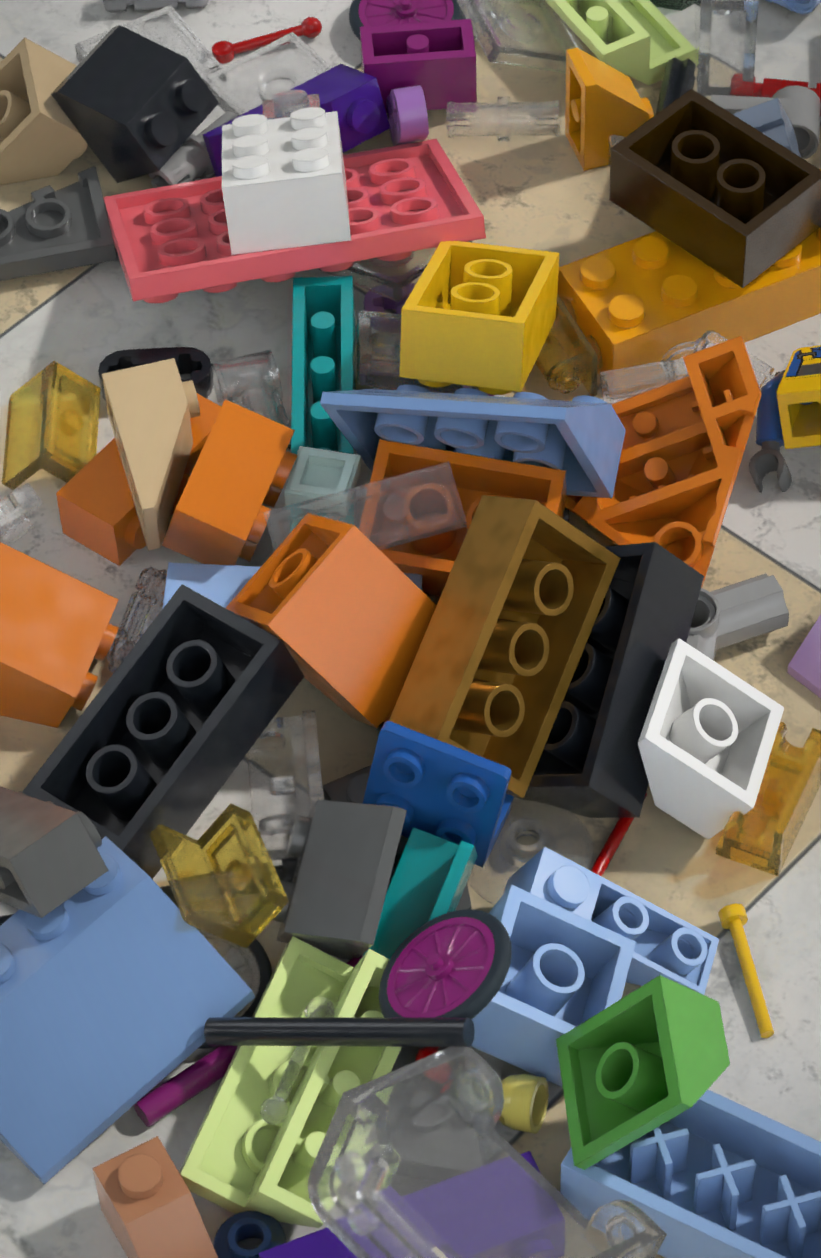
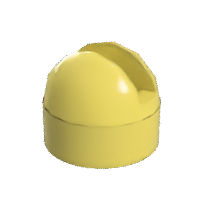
[492,1074,549,1134]

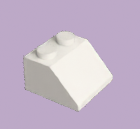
[638,638,784,840]

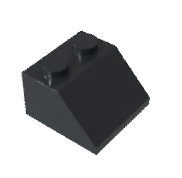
[51,25,219,183]

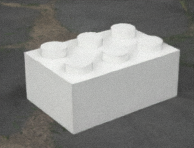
[222,107,351,255]

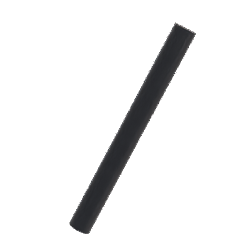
[204,1017,475,1047]

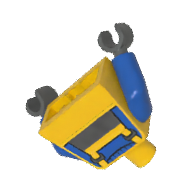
[749,345,821,493]

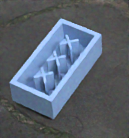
[560,1090,821,1258]

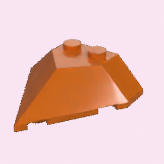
[565,335,762,588]

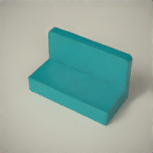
[363,827,478,959]

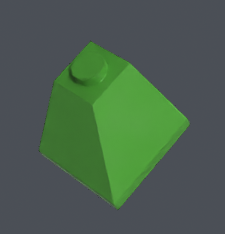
[556,975,730,1170]

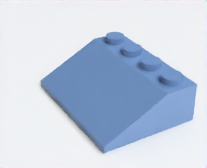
[320,384,626,498]
[0,836,255,1184]

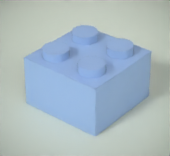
[471,884,636,1088]

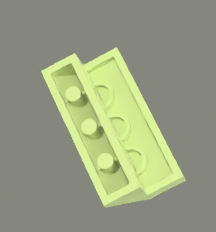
[545,0,696,85]
[179,936,402,1228]

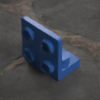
[362,721,514,867]

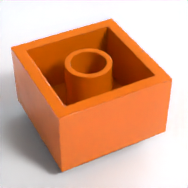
[162,399,298,565]

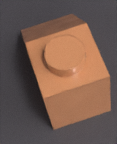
[92,1136,218,1258]

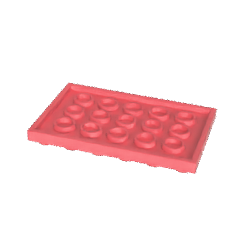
[103,139,486,303]

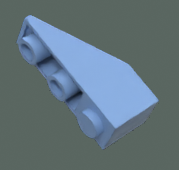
[503,847,719,995]

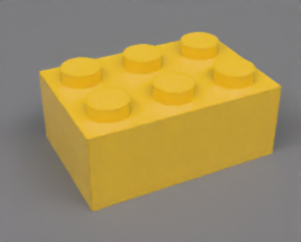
[399,241,560,395]

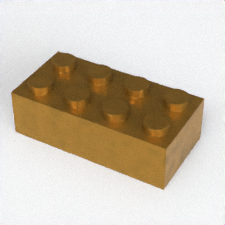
[389,495,620,798]

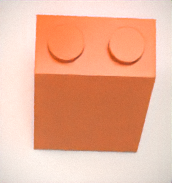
[226,513,437,728]
[0,542,119,728]

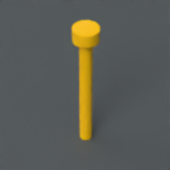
[718,904,774,1038]

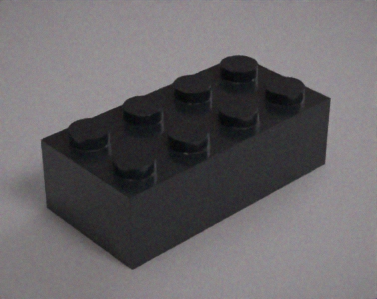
[23,584,305,879]

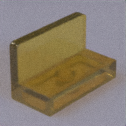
[2,361,101,490]
[150,803,289,948]

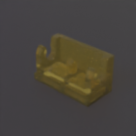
[716,722,821,876]

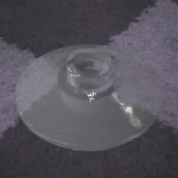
[468,799,594,906]

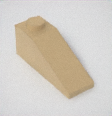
[102,358,200,551]

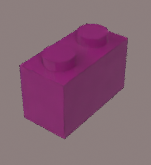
[360,19,477,113]

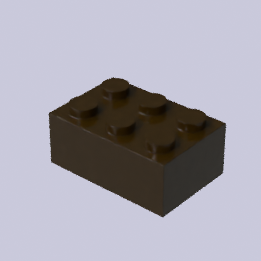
[609,88,821,288]

